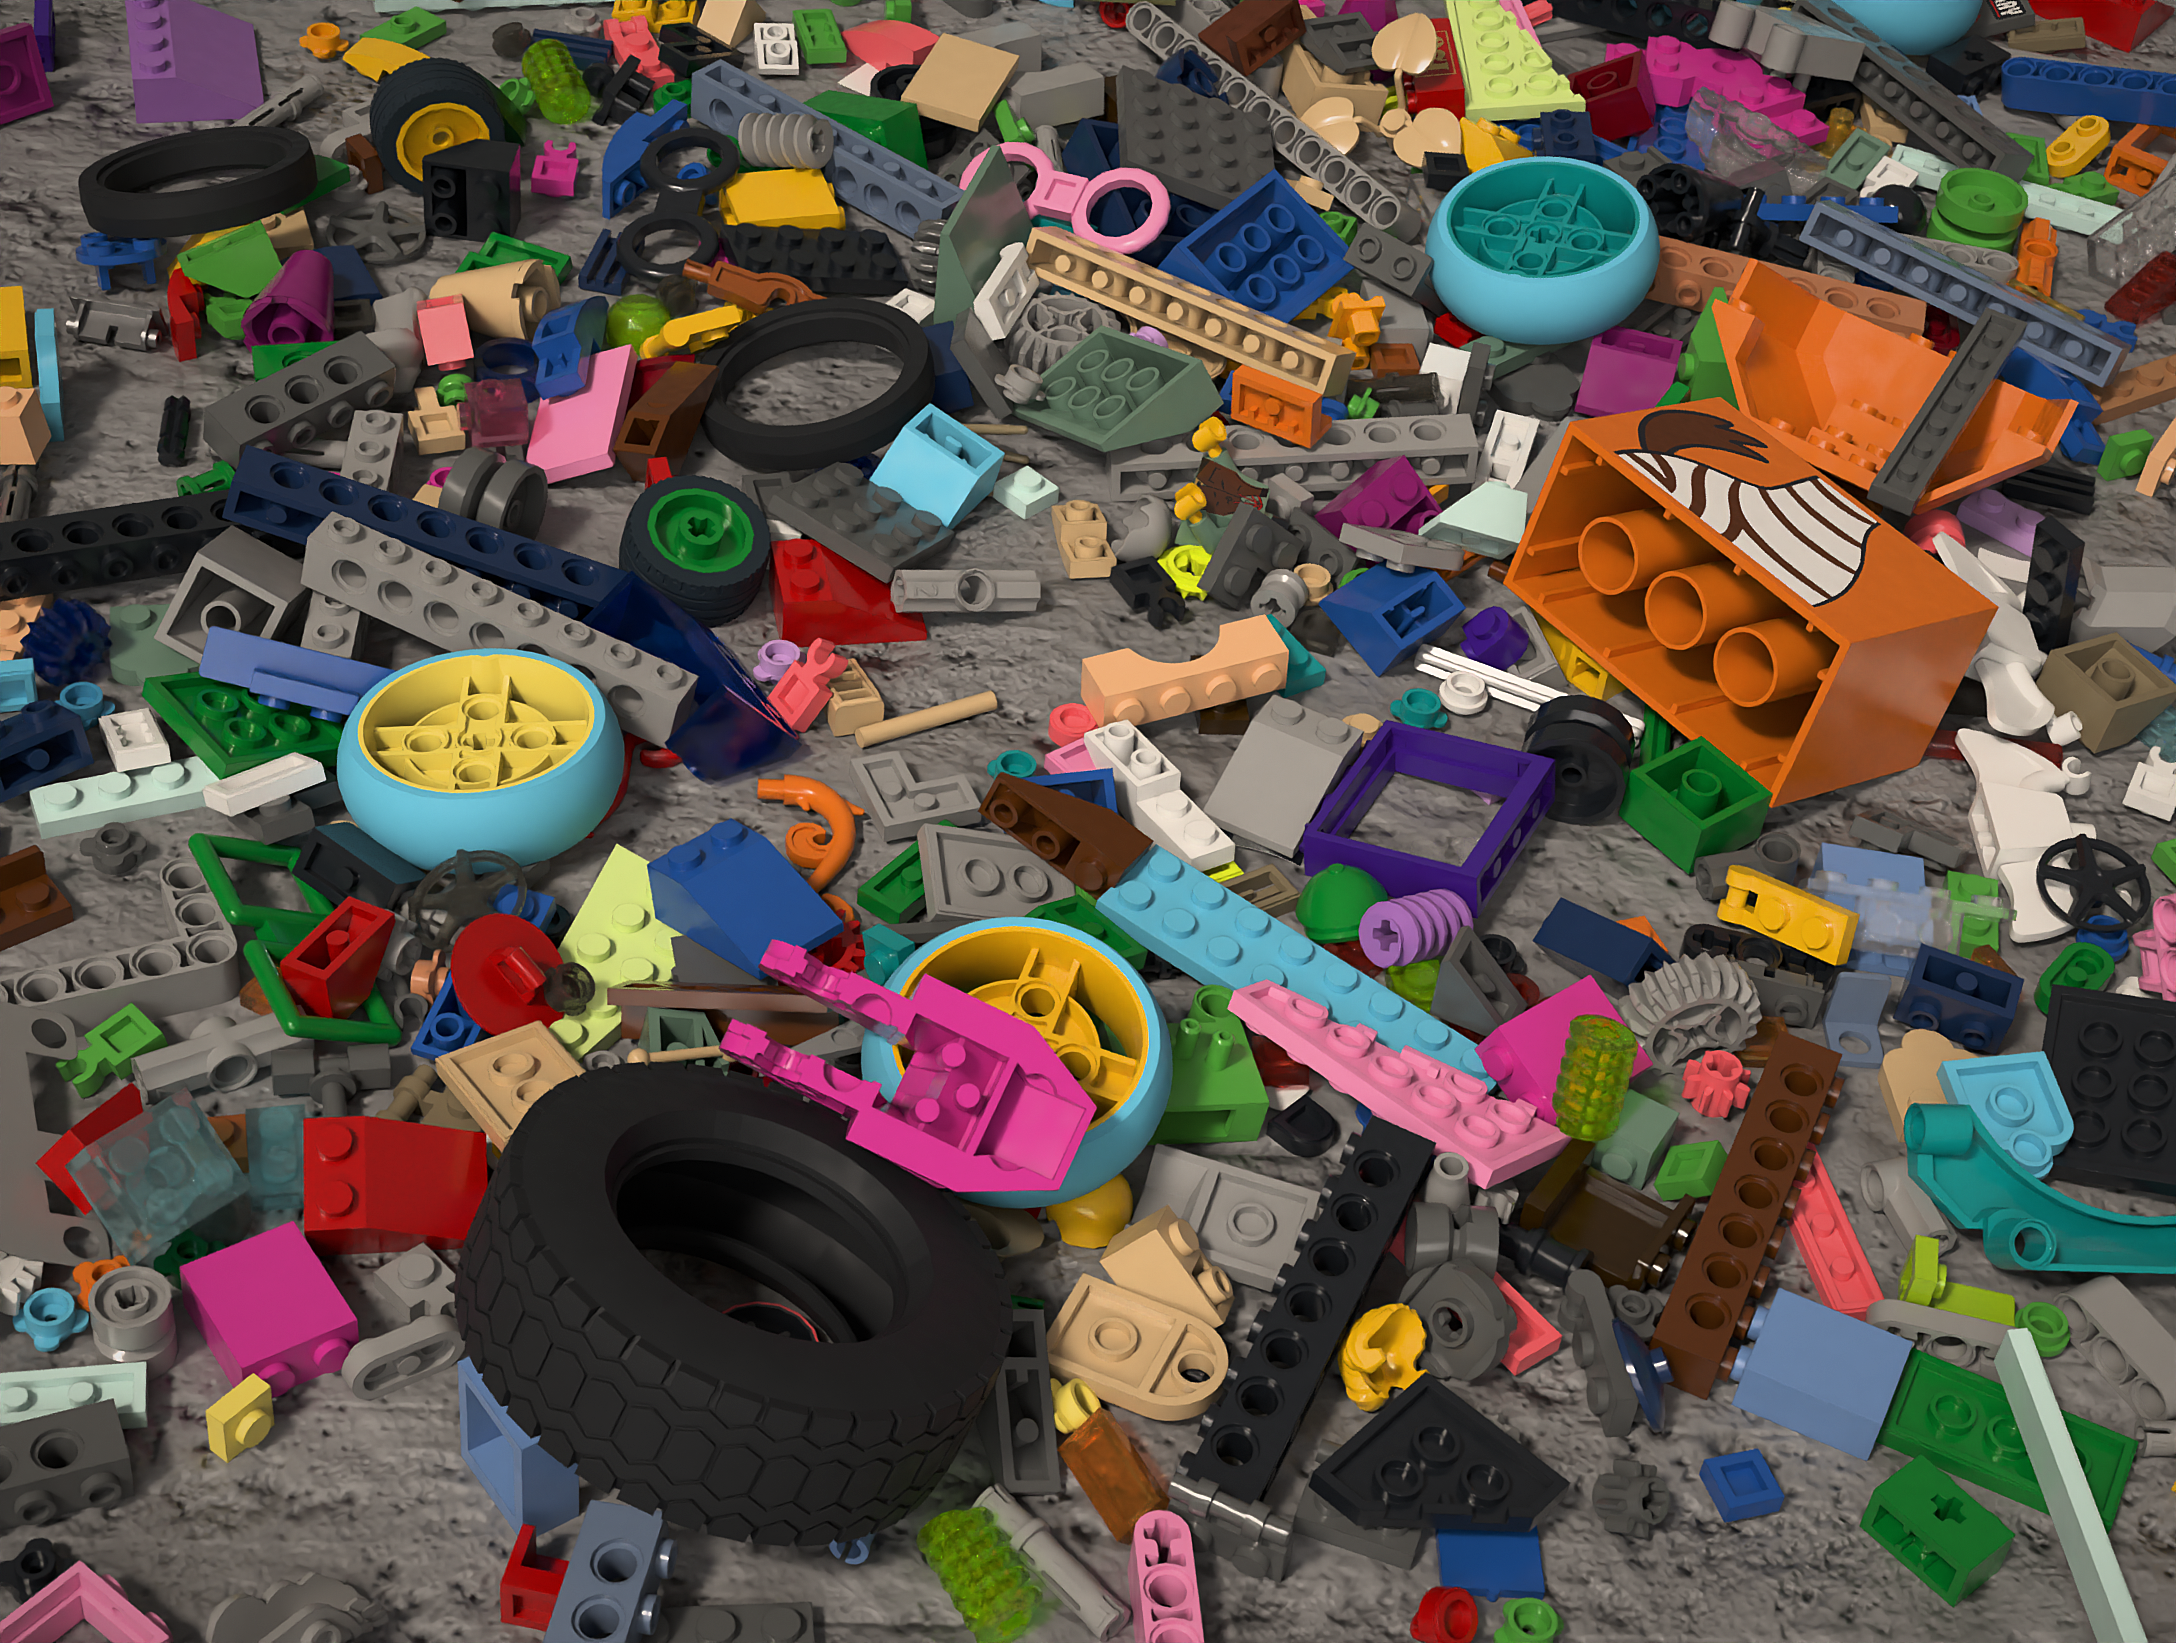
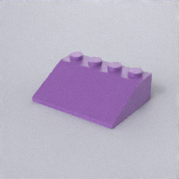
[125,0,264,124]

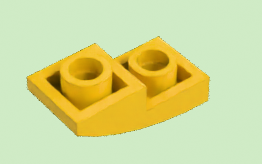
[612,0,700,34]
[342,37,430,82]

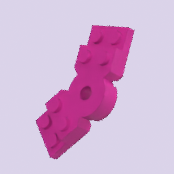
[1604,36,1830,158]

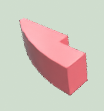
[840,20,940,71]

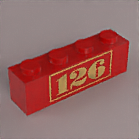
[1402,17,1465,122]

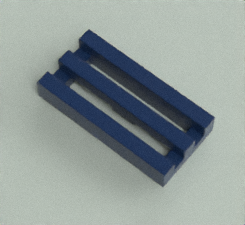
[524,29,613,71]
[578,229,645,296]

